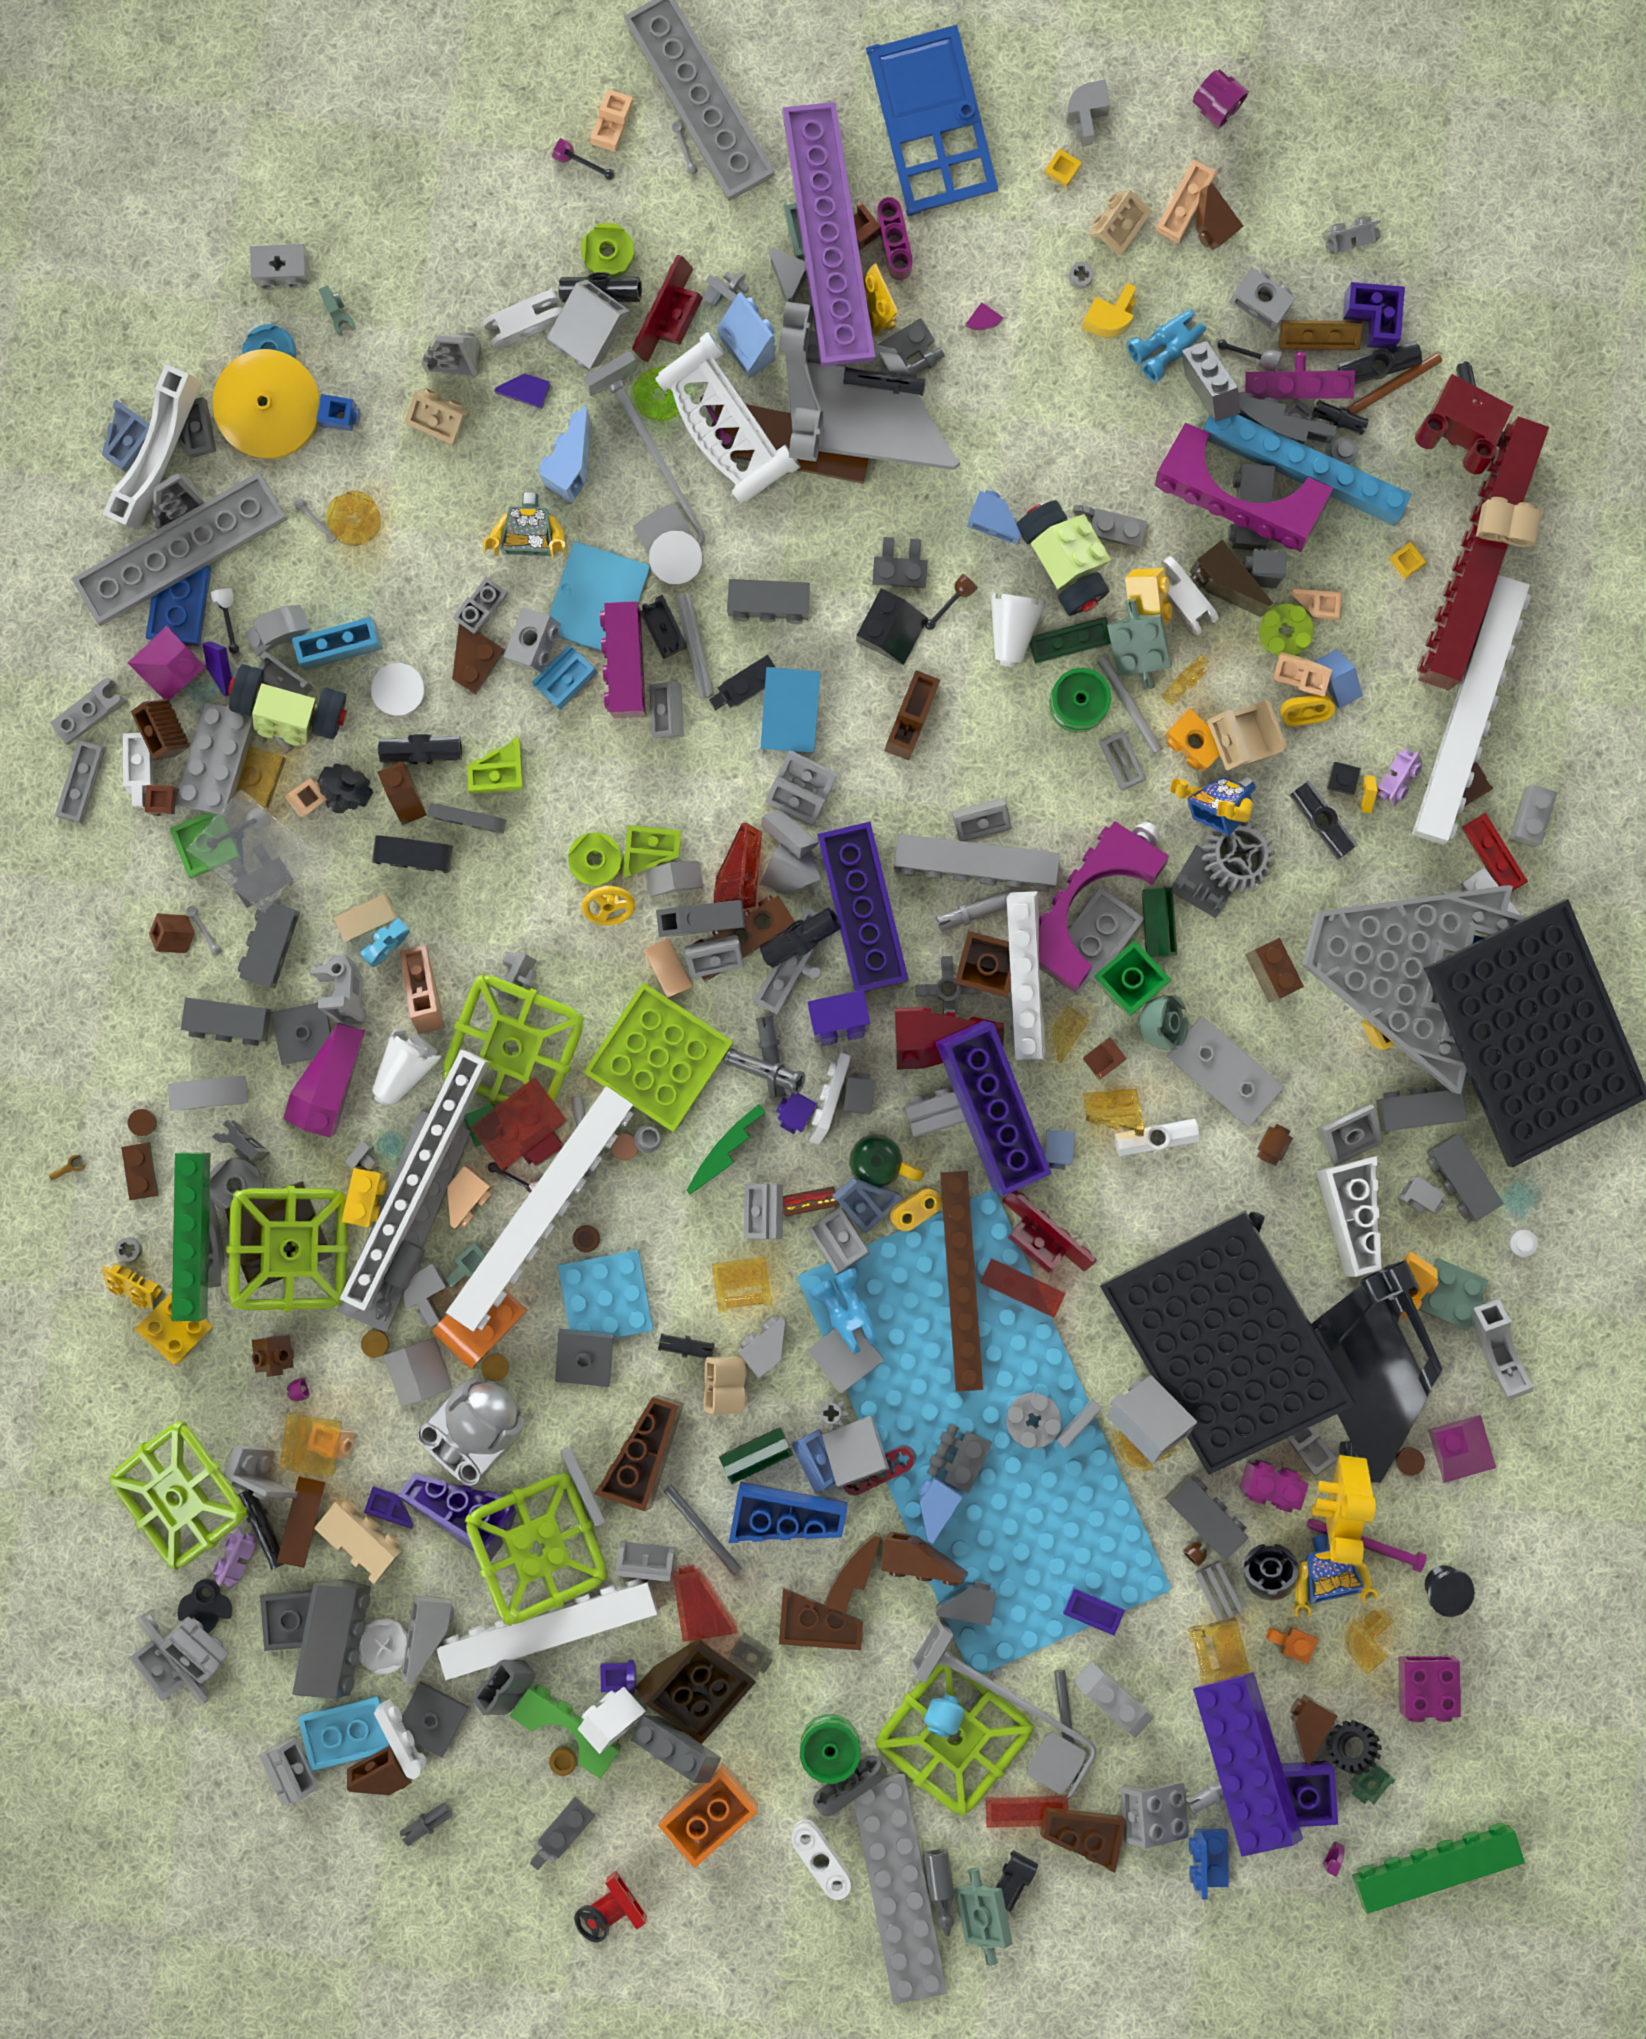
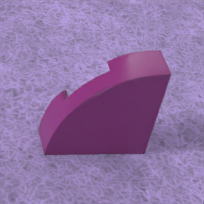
[966,302,1003,330]
[1322,1841,1345,1877]

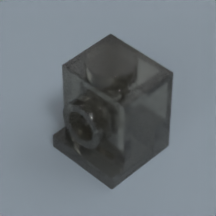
[728,1632,772,1677]

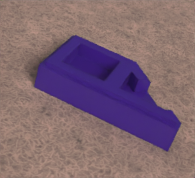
[494,373,551,409]
[202,641,232,696]
[364,1486,414,1529]

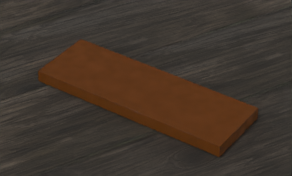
[711,404,869,484]

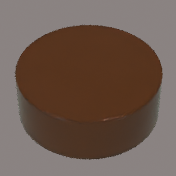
[128,1109,157,1136]
[573,1225,600,1252]
[1396,1447,1425,1476]

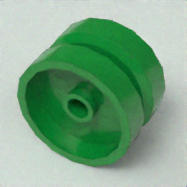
[1049,667,1112,733]
[800,1714,860,1784]

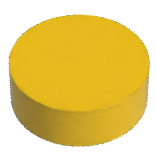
[899,1162,925,1181]

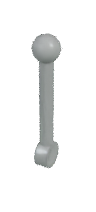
[672,121,697,174]
[295,499,337,542]
[186,906,221,955]
[962,1667,1002,1711]

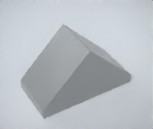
[769,248,807,303]
[645,861,703,897]

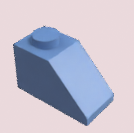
[967,490,1021,545]
[918,1477,963,1544]

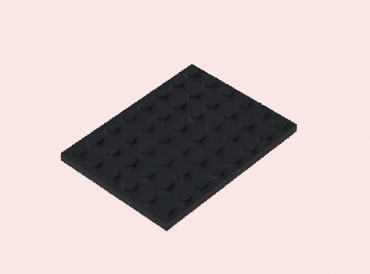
[1424,899,1646,1168]
[1100,1210,1356,1475]

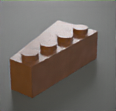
[594,1395,684,1512]

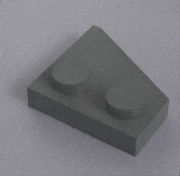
[178,397,216,458]

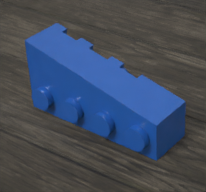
[729,1482,848,1543]

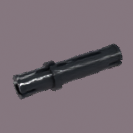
[843,367,926,396]
[238,1489,284,1570]

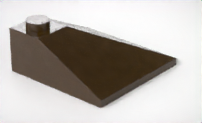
[225,1180,332,1288]
[635,1639,756,1744]

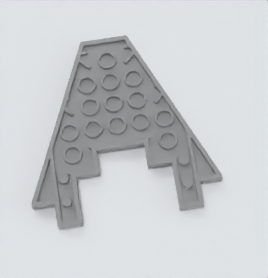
[1302,885,1526,1094]

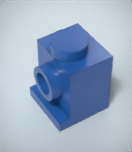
[317,394,360,431]

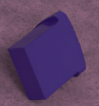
[600,1659,636,1693]

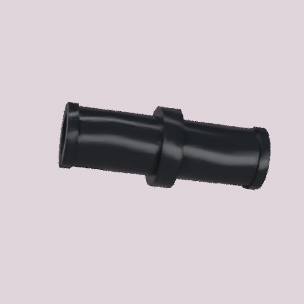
[1312,400,1369,435]
[658,1333,715,1358]

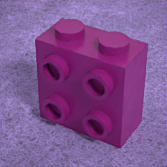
[1239,1459,1309,1513]
[1398,1656,1461,1722]

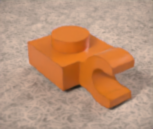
[1266,1627,1318,1664]

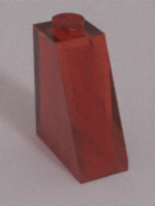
[673,1564,738,1642]

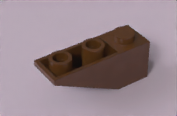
[881,1531,968,1586]

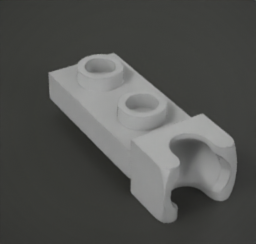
[50,678,127,745]

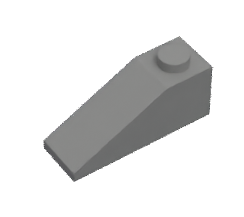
[401,1595,454,1684]

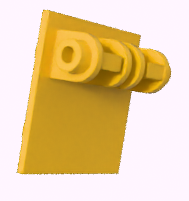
[863,264,898,336]
[102,1264,163,1309]
[134,1292,213,1366]

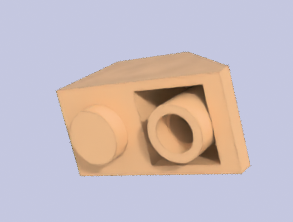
[447,1166,493,1229]

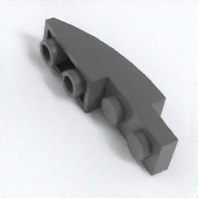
[1237,392,1337,445]

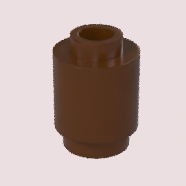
[1256,1124,1293,1166]

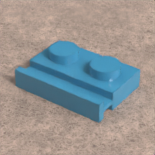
[532,644,598,710]

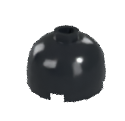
[1243,1544,1299,1601]

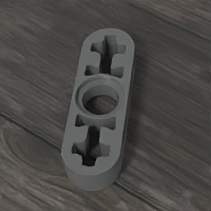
[427,803,507,834]
[813,1755,887,1816]

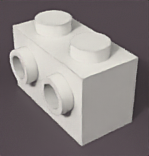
[578,1687,646,1754]

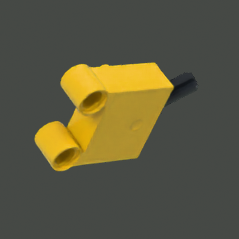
[1311,1441,1376,1566]

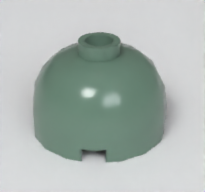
[1138,995,1188,1050]

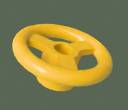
[581,886,636,926]

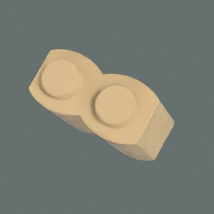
[1476,497,1541,547]
[704,1356,748,1414]

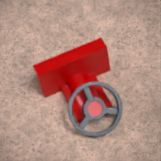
[574,1871,647,1942]

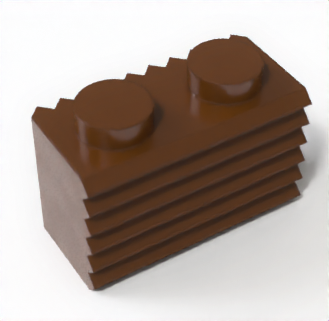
[131,699,190,761]

